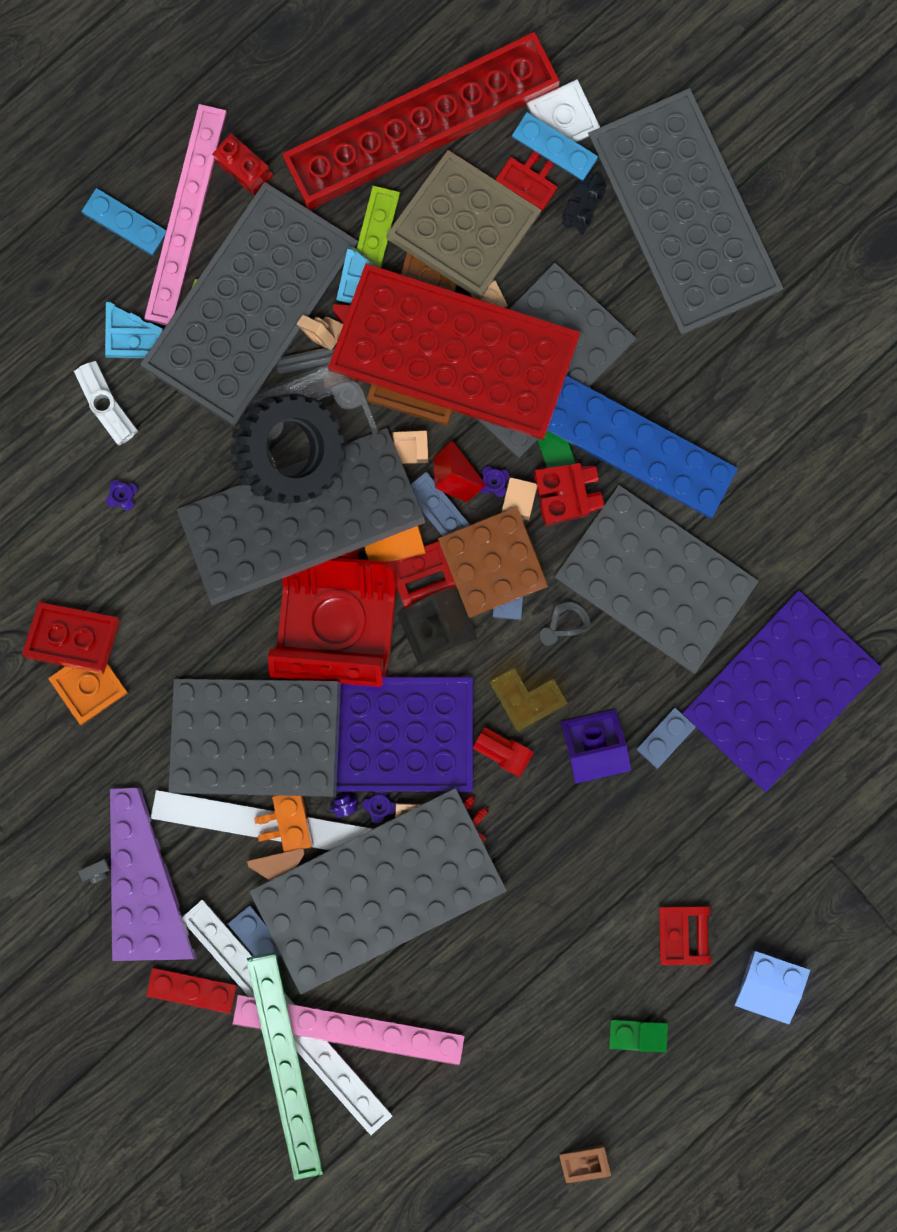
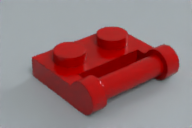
[391,541,457,609]
[659,907,712,965]

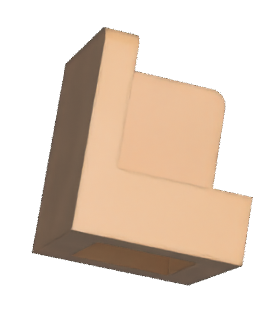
[393,431,428,464]
[502,478,537,521]

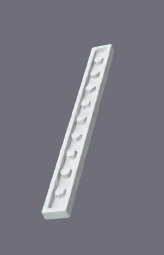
[182,900,393,1135]

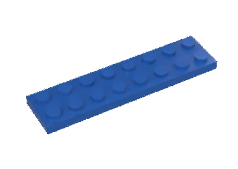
[547,376,738,519]

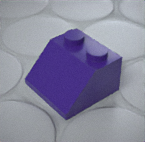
[560,709,631,784]

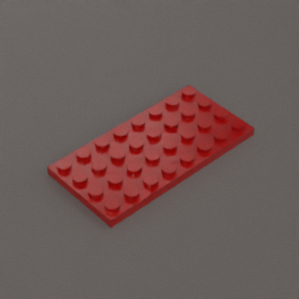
[328,263,581,440]

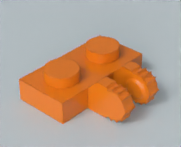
[254,796,313,853]

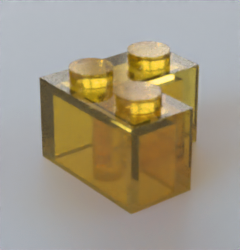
[489,668,567,733]

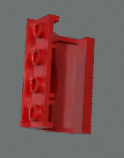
[268,558,398,687]

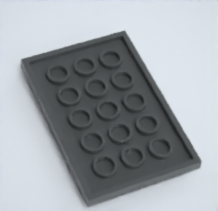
[475,263,636,460]
[554,485,759,674]
[168,679,341,797]

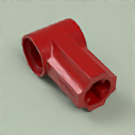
[473,727,534,778]

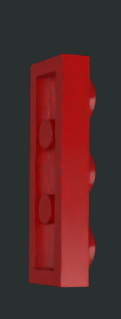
[146,968,237,1014]

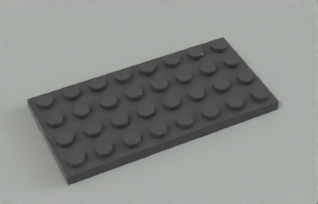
[588,88,784,336]
[140,182,358,427]
[176,428,426,605]
[249,788,506,995]

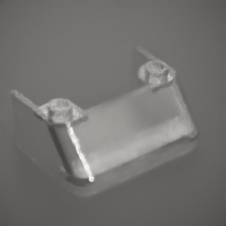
[248,364,378,472]

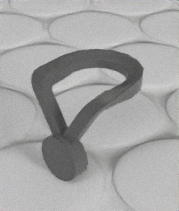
[540,602,591,646]

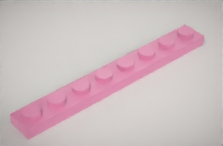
[144,104,227,325]
[232,995,464,1065]

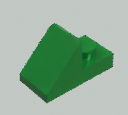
[609,1020,668,1052]

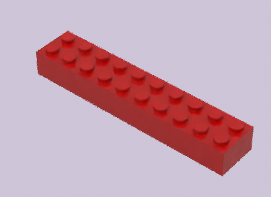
[282,32,559,210]

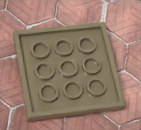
[386,150,541,299]

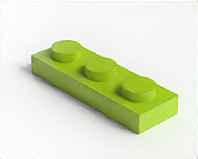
[356,186,400,268]

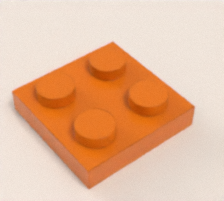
[48,663,128,726]

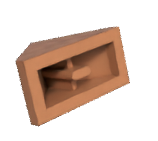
[247,848,305,880]
[559,1144,611,1183]

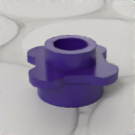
[480,466,510,497]
[106,480,137,511]
[362,792,396,824]
[330,794,358,818]

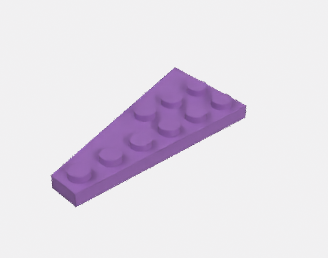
[110,788,197,961]

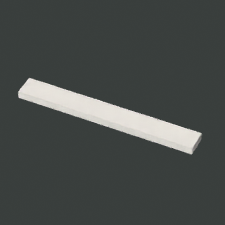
[151,790,372,850]

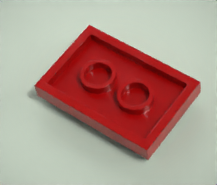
[22,602,120,674]

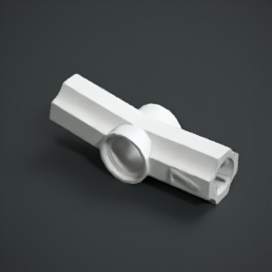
[74,361,138,446]

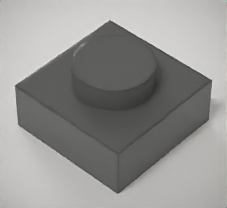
[78,859,111,885]

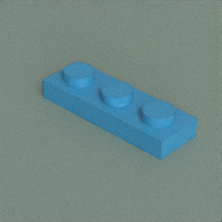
[512,112,598,181]
[81,188,166,257]

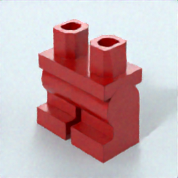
[212,133,274,196]
[533,463,604,527]

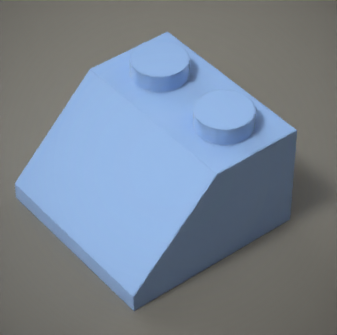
[734,951,810,1024]

